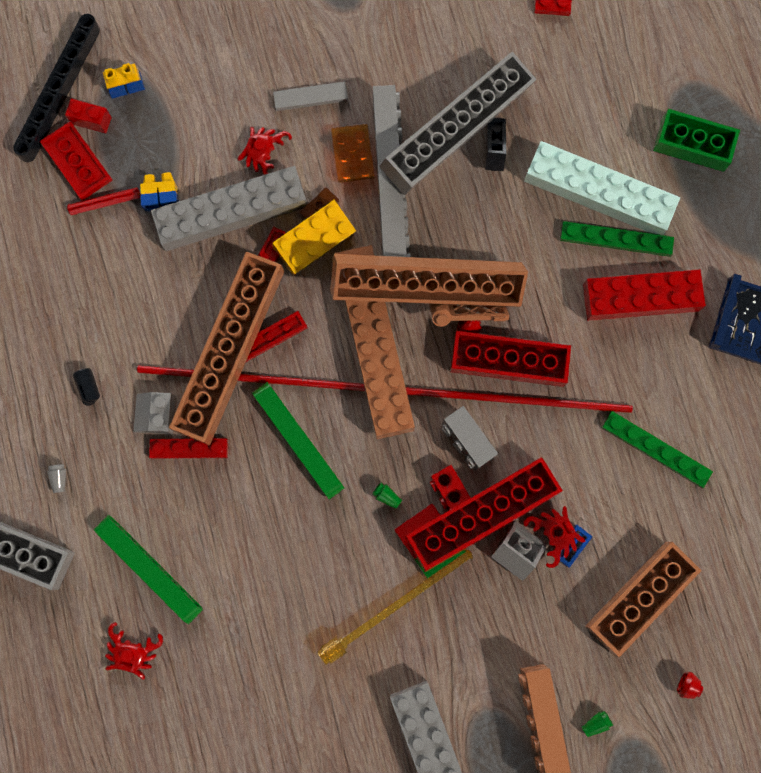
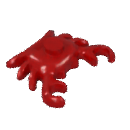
[237,127,292,175]
[524,506,585,568]
[105,622,163,680]

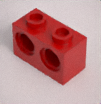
[429,465,471,510]

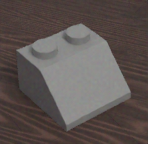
[133,392,175,434]
[491,521,547,581]

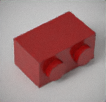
[65,98,112,134]

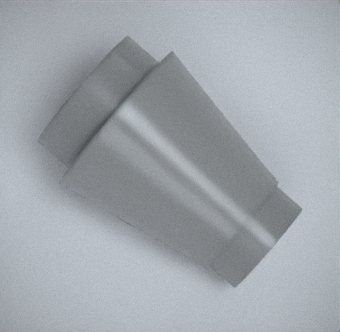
[47,464,67,493]

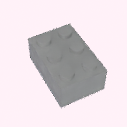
[441,406,498,471]

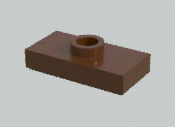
[300,187,339,219]

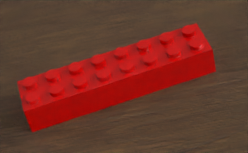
[405,457,563,572]

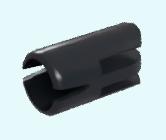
[73,368,100,406]

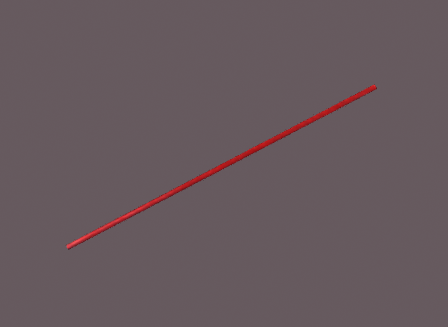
[137,365,633,413]

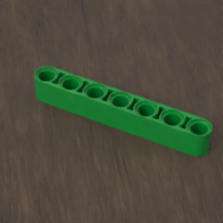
[252,382,345,500]
[94,515,203,625]

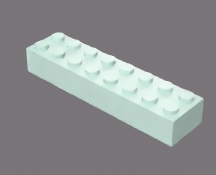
[524,141,680,235]

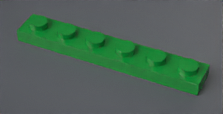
[560,221,674,257]
[601,411,713,488]

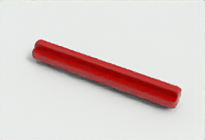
[67,187,141,215]

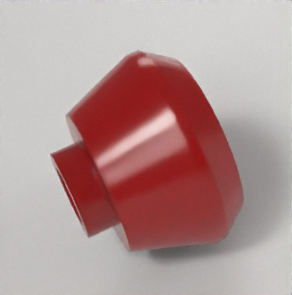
[457,320,481,333]
[677,672,703,699]

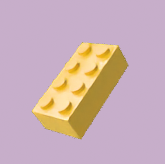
[272,200,356,276]

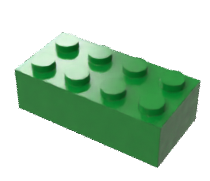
[653,109,740,172]

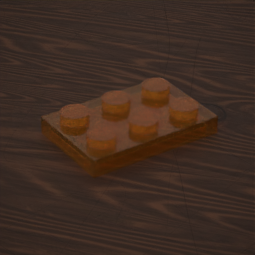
[331,124,375,183]

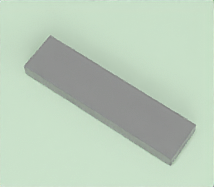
[273,81,348,111]

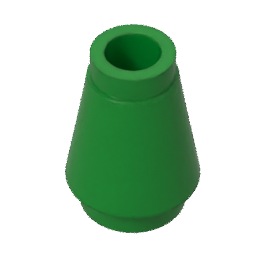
[372,482,402,509]
[582,711,613,738]

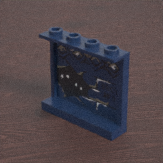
[708,274,761,365]

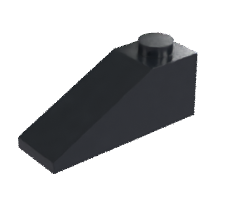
[485,118,506,171]

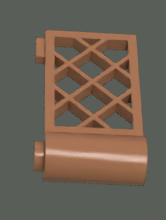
[429,303,509,327]

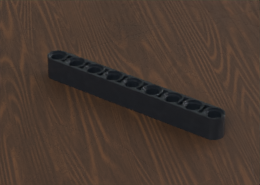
[13,14,100,163]

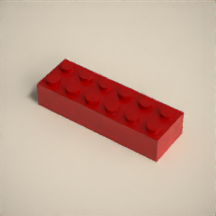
[583,269,706,321]
[450,331,571,387]

